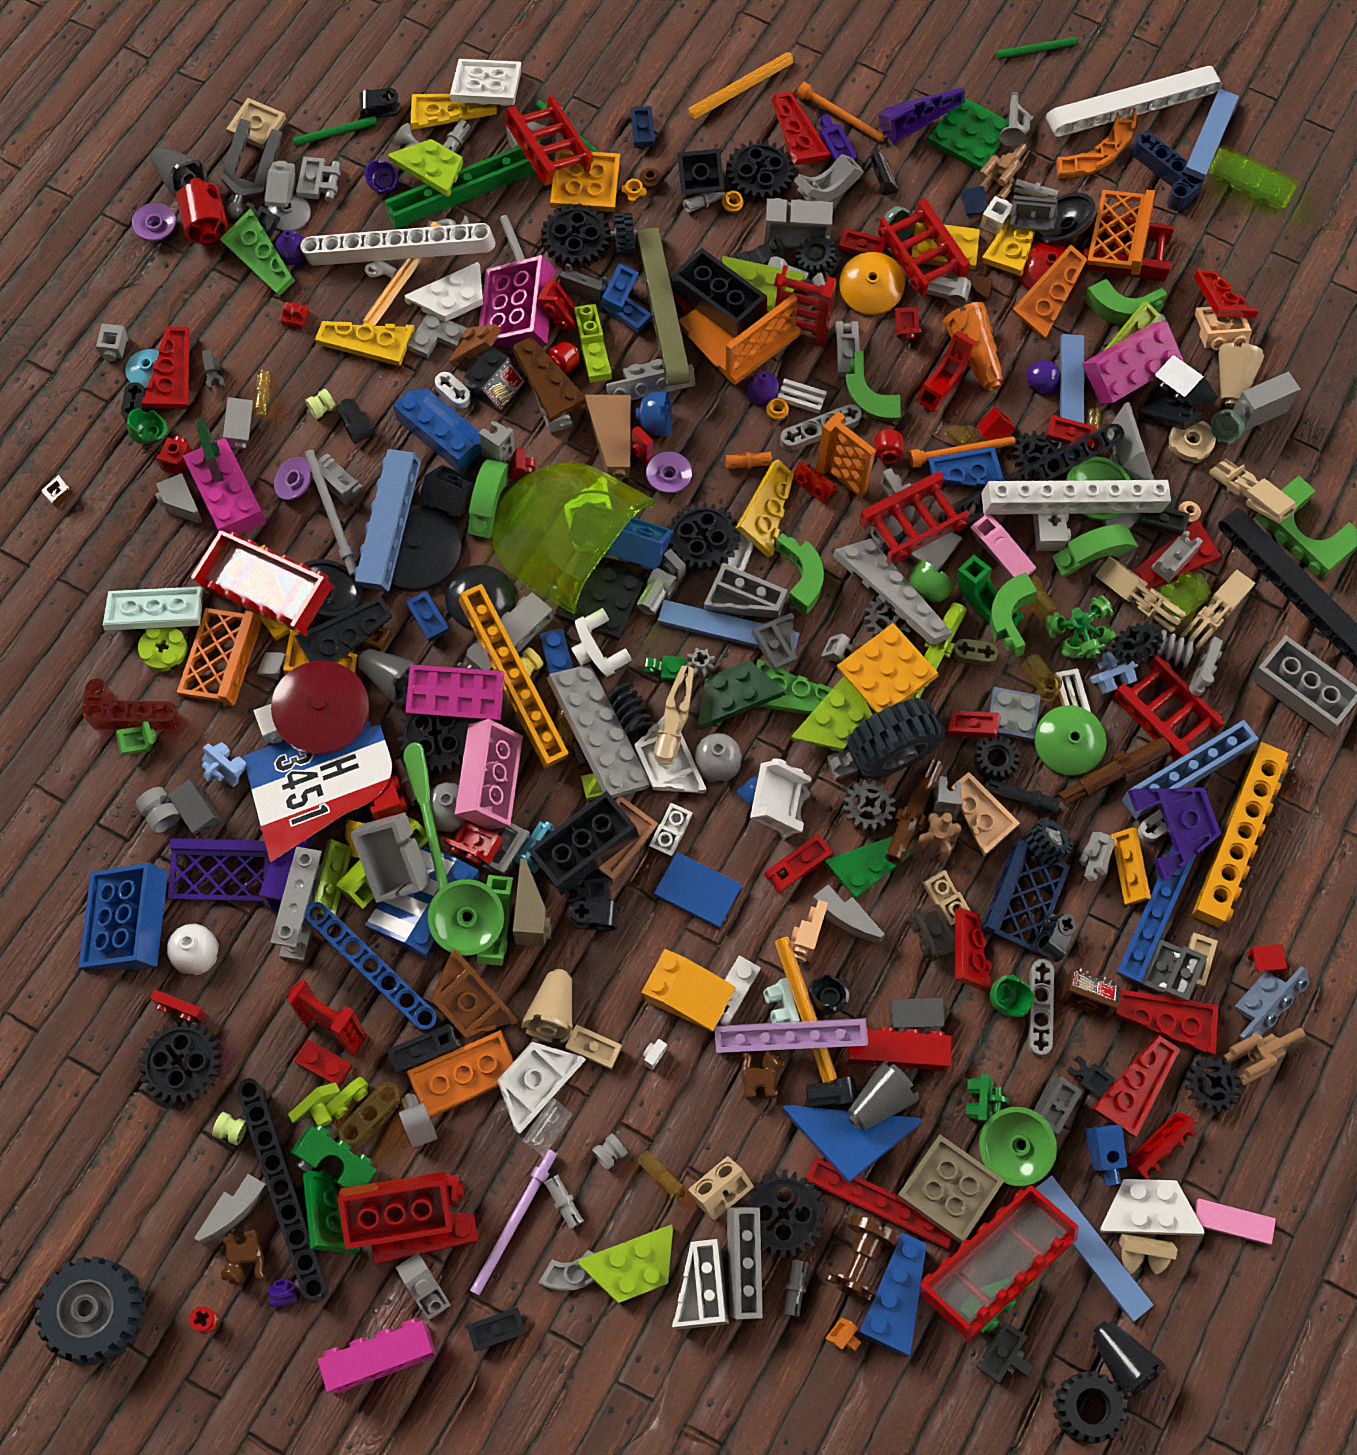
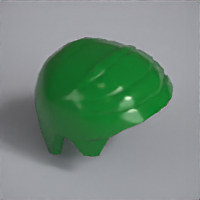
[127,408,168,444]
[990,975,1034,1017]

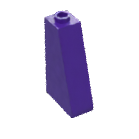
[259,834,314,911]

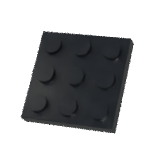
[554,555,646,641]

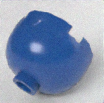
[636,391,672,437]

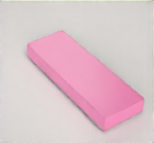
[1194,1199,1276,1245]

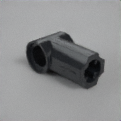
[336,398,375,444]
[806,1077,858,1107]

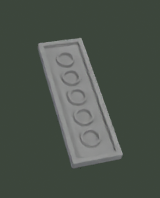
[547,664,651,798]

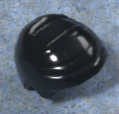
[807,975,849,1015]

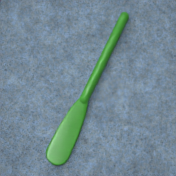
[404,742,448,890]

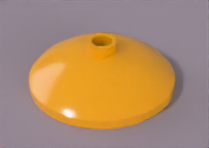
[839,252,905,316]

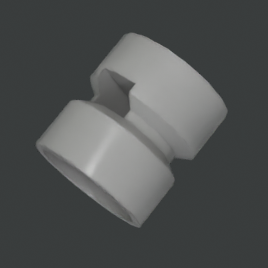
[135,787,181,833]

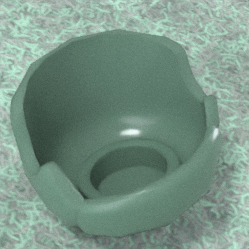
[884,206,915,242]
[1210,409,1245,445]

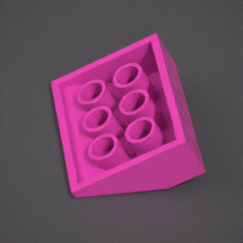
[479,255,555,348]

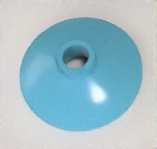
[125,349,159,389]

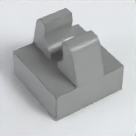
[821,634,852,663]
[826,749,858,781]

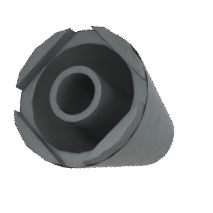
[150,146,207,197]
[358,649,420,706]
[848,1060,919,1130]

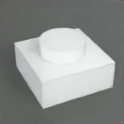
[643,1039,667,1070]

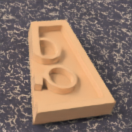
[951,772,1020,857]

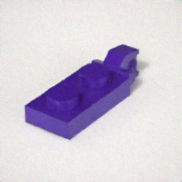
[819,114,858,163]

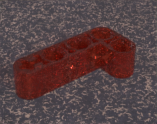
[82,678,182,730]

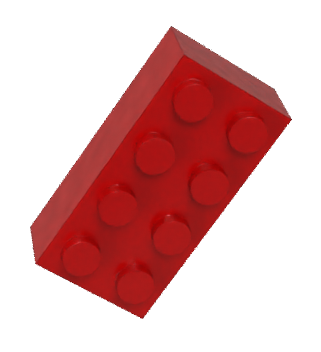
[337,1172,453,1249]

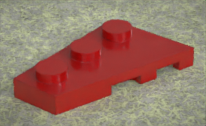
[1194,270,1259,319]
[955,908,993,994]

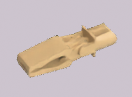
[1209,459,1297,523]
[1095,557,1186,632]
[1180,570,1255,650]
[654,666,694,766]

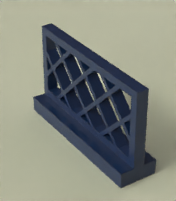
[982,839,1070,954]

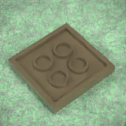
[896,1134,1005,1244]

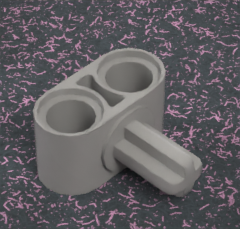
[399,1093,438,1149]

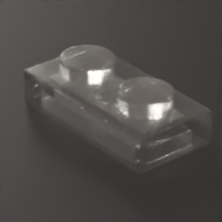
[522,1098,573,1157]

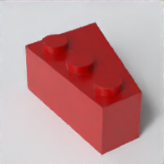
[369,757,408,821]

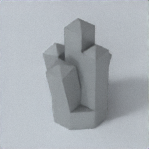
[1079,832,1115,881]

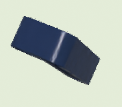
[1132,131,1205,211]

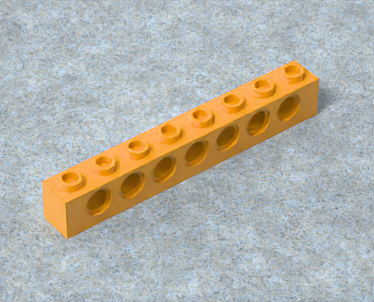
[459,584,569,769]
[1191,742,1289,928]

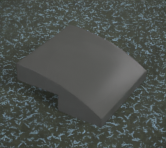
[1140,939,1208,1002]

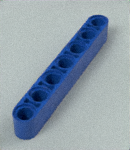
[305,902,437,1032]

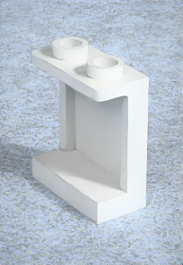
[750,759,812,835]

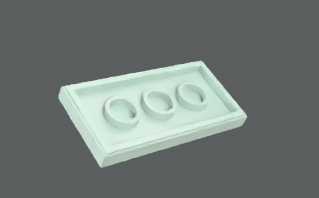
[103,587,204,631]

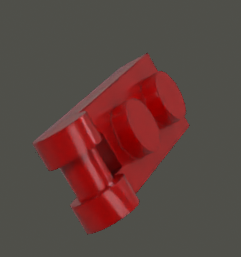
[763,834,833,894]

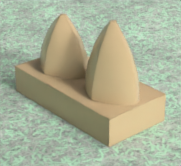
[1119,1233,1178,1275]

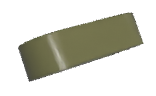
[953,639,999,666]

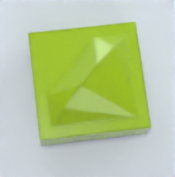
[581,773,603,801]

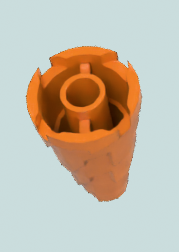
[943,302,1003,391]

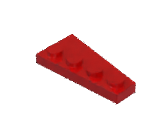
[371,1213,479,1265]

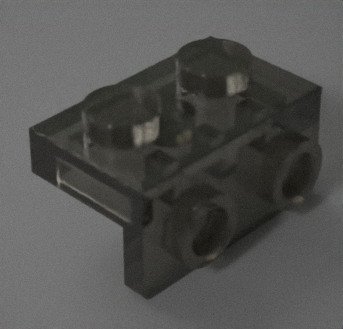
[909,904,955,962]

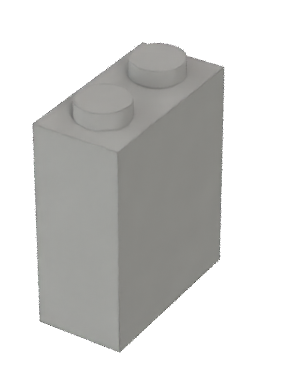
[1233,371,1301,431]

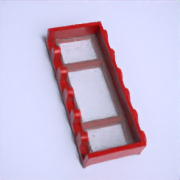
[191,530,335,637]
[921,1185,1079,1343]

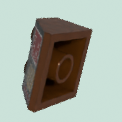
[1059,968,1121,1020]

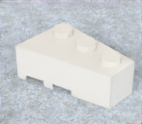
[672,1239,729,1330]

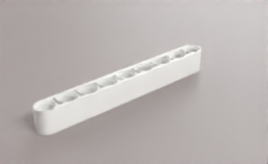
[1046,66,1222,137]
[300,223,496,265]

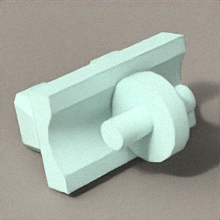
[763,978,800,1023]

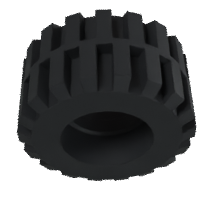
[1053,1371,1127,1444]

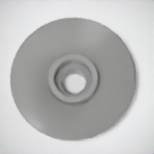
[267,194,311,231]

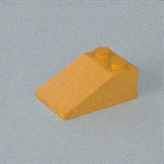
[641,949,736,1032]

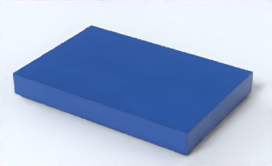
[654,852,742,929]

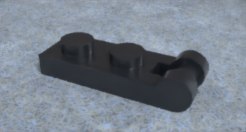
[387,1023,463,1075]

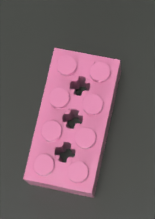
[455,719,523,831]

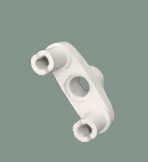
[571,608,632,677]

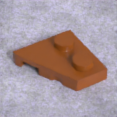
[449,324,501,366]

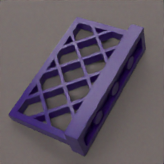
[168,838,271,902]

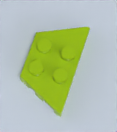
[388,139,464,197]
[722,256,806,312]
[791,676,873,752]
[576,1224,673,1304]

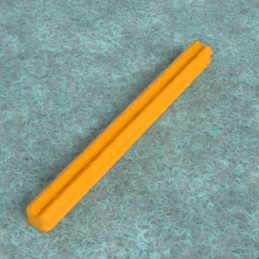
[688,52,794,119]
[363,222,441,326]
[775,937,837,1083]

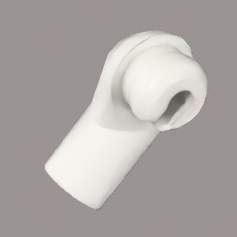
[365,261,398,278]

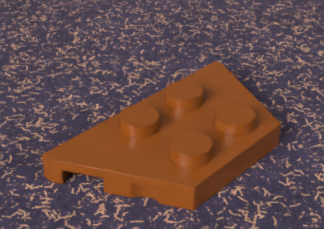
[432,948,519,1037]

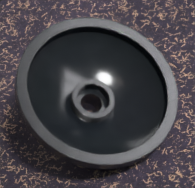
[1035,193,1097,244]
[291,559,362,618]
[445,565,515,629]

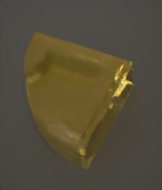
[945,425,978,446]

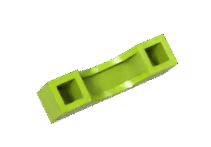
[335,816,428,909]

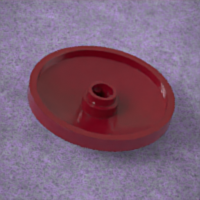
[271,661,369,755]

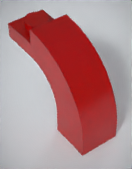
[915,331,977,412]

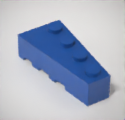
[857,1233,926,1358]

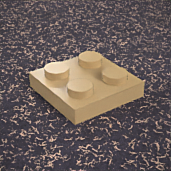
[226,98,286,150]

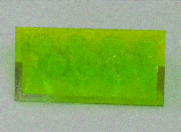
[1208,145,1301,210]

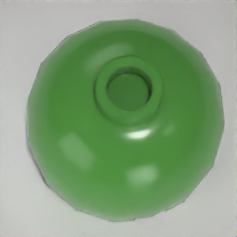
[909,559,956,603]

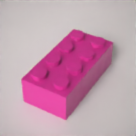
[1082,321,1184,404]
[183,438,266,535]
[317,1318,437,1395]

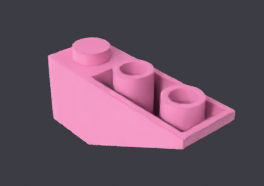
[970,514,1037,578]

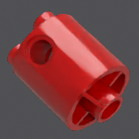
[176,178,229,244]

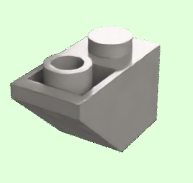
[396,1252,451,1320]

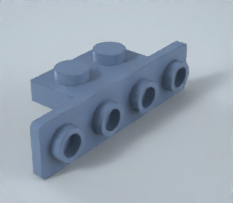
[1235,966,1309,1041]

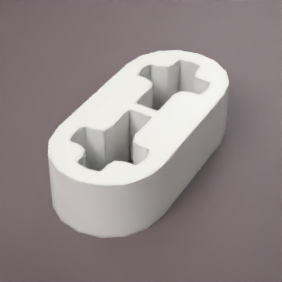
[435,372,471,409]
[1138,810,1168,842]

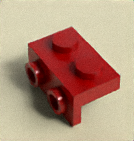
[537,279,577,329]
[443,822,504,865]

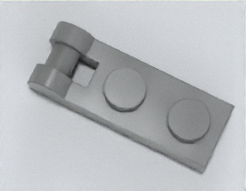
[835,321,860,377]
[1189,637,1223,696]

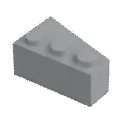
[704,563,788,618]

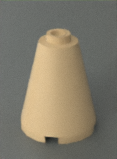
[1218,343,1264,408]
[521,969,572,1043]

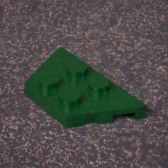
[698,660,786,730]

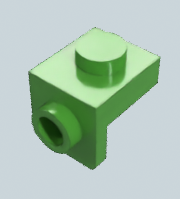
[116,722,156,756]

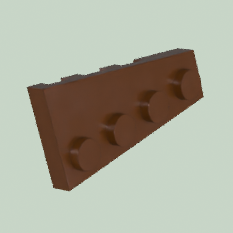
[513,336,586,423]

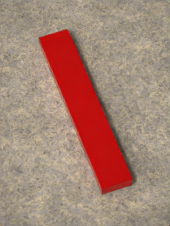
[806,1157,953,1250]

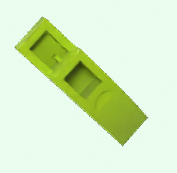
[574,304,612,383]

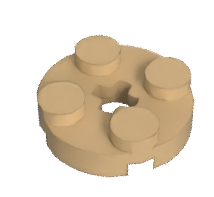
[1169,420,1216,463]

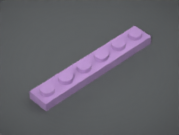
[714,1018,868,1053]

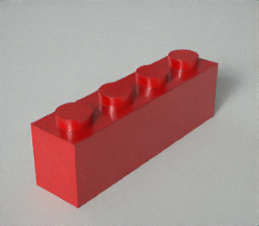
[846,1027,951,1071]

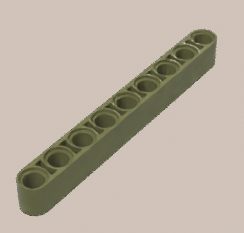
[636,227,690,386]

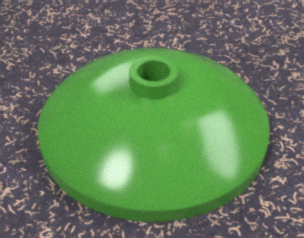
[1065,456,1131,521]
[1034,705,1106,776]
[428,879,504,955]
[979,1107,1057,1186]

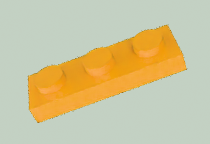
[1111,828,1151,905]

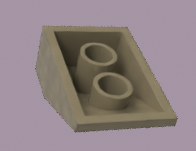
[513,859,552,947]

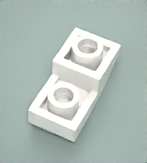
[650,803,693,856]

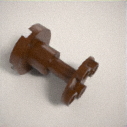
[825,1215,900,1302]

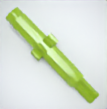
[910,603,967,700]

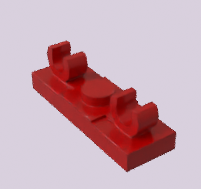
[1127,1112,1196,1180]

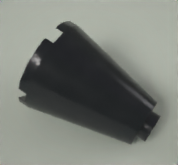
[1093,1321,1166,1400]

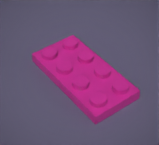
[405,665,505,720]

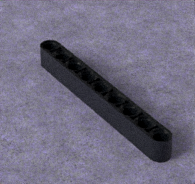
[938,424,1124,524]
[1218,508,1357,668]
[237,1078,329,1303]

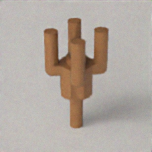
[978,143,1027,199]
[915,813,961,863]
[1222,1028,1305,1086]

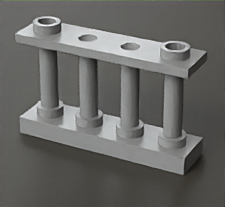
[271,846,322,963]

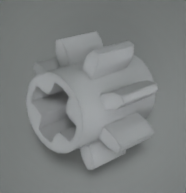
[686,648,715,678]

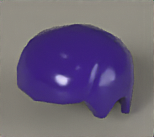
[364,159,399,193]
[1026,360,1061,395]

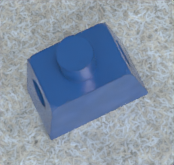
[1084,1125,1127,1185]

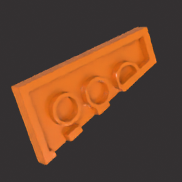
[1012,245,1087,340]

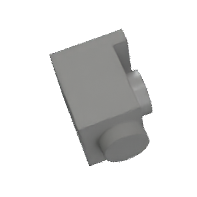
[96,324,129,361]

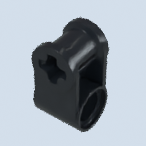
[359,88,401,118]
[570,901,618,931]
[1034,913,1076,962]

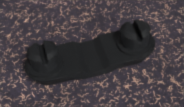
[730,238,785,265]

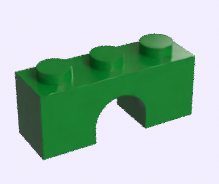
[290,1125,377,1188]

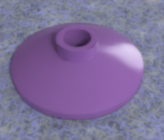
[132,203,176,241]
[646,452,692,493]
[274,457,312,500]

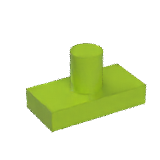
[288,1082,340,1127]

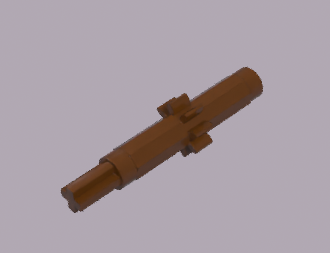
[1058,737,1171,806]
[885,759,942,865]

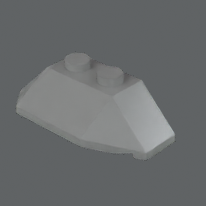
[1107,402,1154,480]

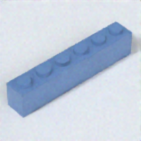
[354,449,421,592]
[1122,720,1259,819]

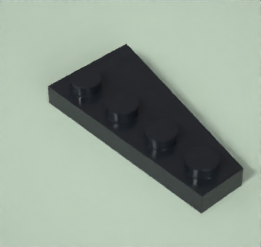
[296,596,392,663]

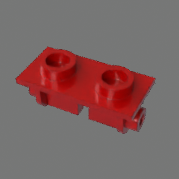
[793,461,838,505]

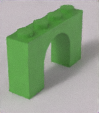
[1255,476,1357,580]

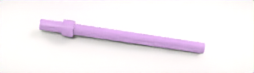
[470,1149,557,1295]

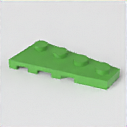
[220,208,295,296]
[757,659,833,715]

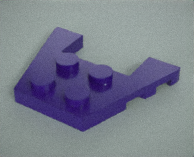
[1128,788,1221,881]

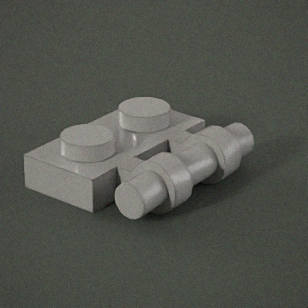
[296,157,341,202]

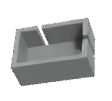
[764,198,833,248]
[350,812,431,903]

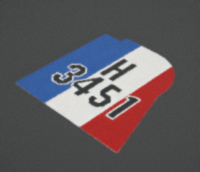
[243,720,392,862]

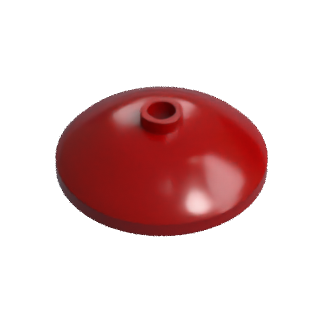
[1017,240,1081,291]

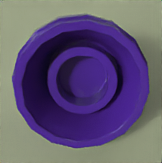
[275,230,306,265]
[745,371,780,406]

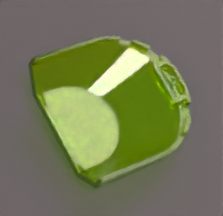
[492,462,655,614]

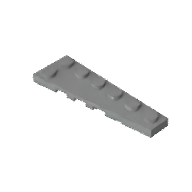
[833,539,952,645]

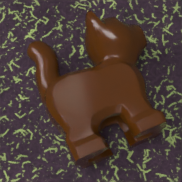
[741,1050,784,1100]
[221,1230,265,1286]

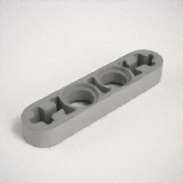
[780,404,862,451]
[1028,959,1054,1057]

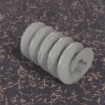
[1149,629,1194,670]

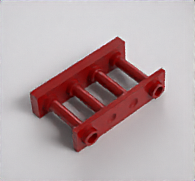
[505,95,593,186]
[878,198,970,297]
[1082,213,1175,282]
[774,265,836,347]
[859,471,970,565]
[1112,655,1225,761]
[287,979,367,1056]

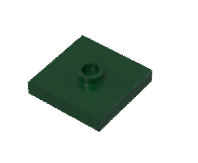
[196,419,224,483]

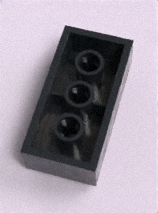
[671,248,767,338]
[528,790,640,896]

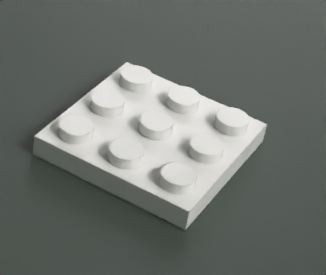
[450,59,522,106]

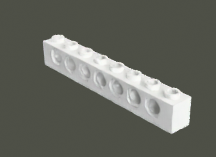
[981,480,1171,514]

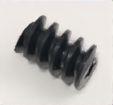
[608,682,654,737]

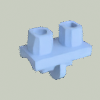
[1090,652,1138,694]
[202,742,246,787]

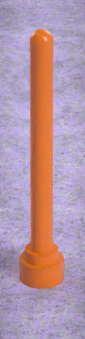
[796,81,885,142]
[909,436,1016,468]

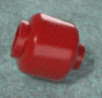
[547,342,579,374]
[874,429,904,464]

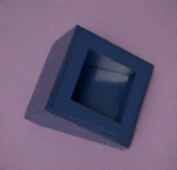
[961,186,987,216]

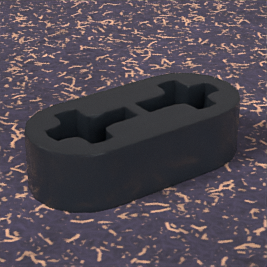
[121,382,146,423]

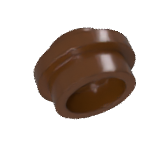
[639,168,661,189]

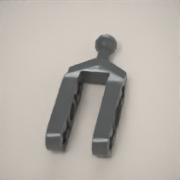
[221,119,283,220]

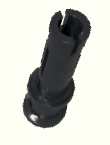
[987,778,1061,818]

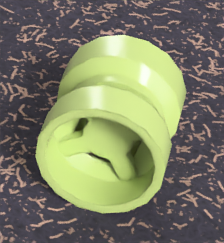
[305,389,336,419]
[212,1112,247,1145]

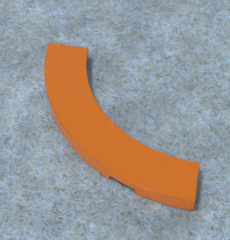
[1056,108,1137,179]

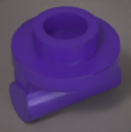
[268,1279,298,1307]

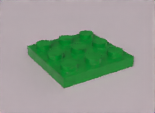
[927,98,1009,172]

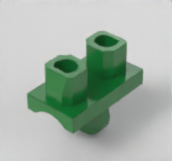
[966,1074,1009,1125]

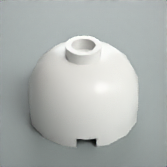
[167,924,219,975]

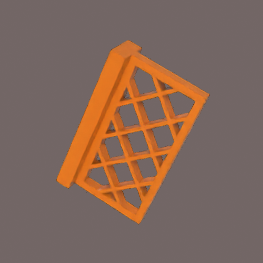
[1087,190,1155,275]
[720,294,801,385]
[816,411,876,499]
[177,608,262,707]

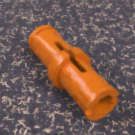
[725,451,772,470]

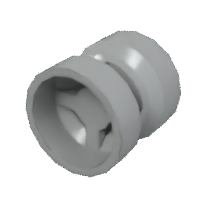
[592,1133,628,1170]

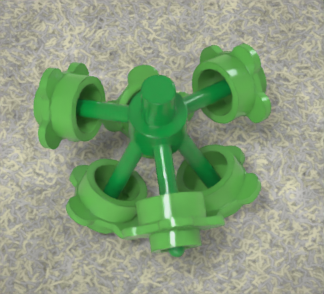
[1046,596,1116,659]

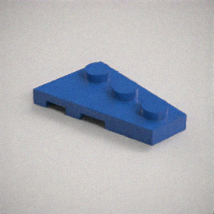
[927,447,1003,488]

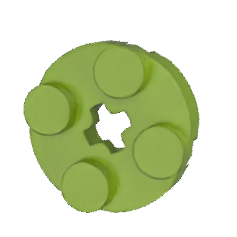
[138,627,188,672]

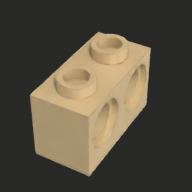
[688,1156,754,1221]

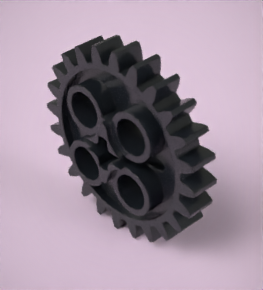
[726,139,795,203]
[541,203,611,268]
[667,502,741,573]
[398,711,474,774]
[138,1020,223,1105]
[743,1170,827,1257]

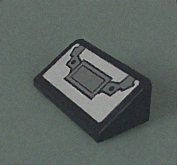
[870,148,899,195]

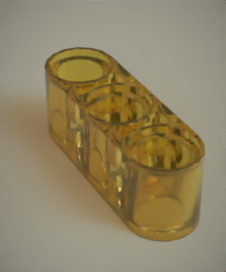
[339,1082,402,1148]

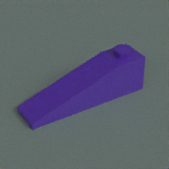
[879,87,965,144]

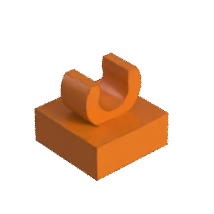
[825,1317,861,1351]

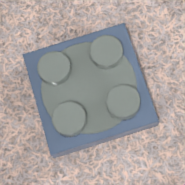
[989,687,1041,742]

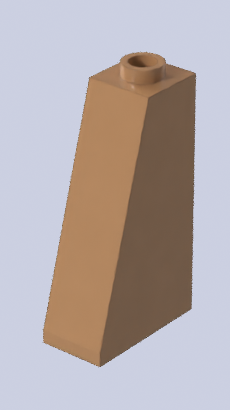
[585,395,631,480]

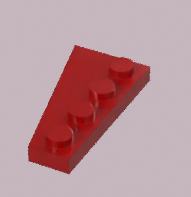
[771,92,831,166]
[141,326,190,409]
[1132,519,1221,595]
[1114,989,1219,1056]
[1091,1036,1180,1137]

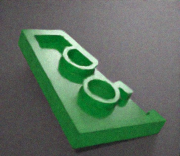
[824,836,912,899]
[303,1170,360,1254]

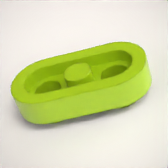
[325,1077,369,1120]

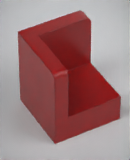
[977,406,1016,441]
[1246,944,1287,975]

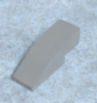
[812,884,885,944]
[195,1174,268,1244]

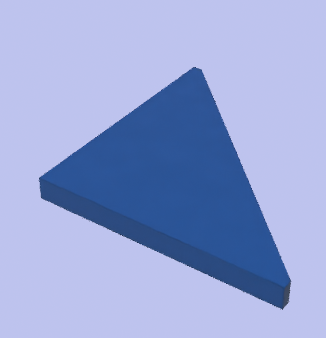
[782,1105,922,1184]

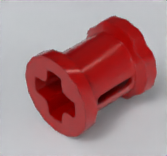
[189,1306,218,1333]

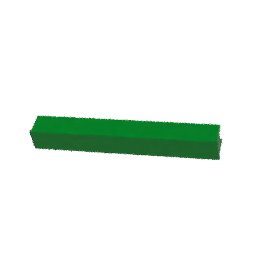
[385,138,549,230]

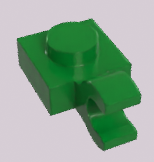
[645,655,686,683]

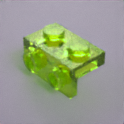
[1160,571,1213,620]

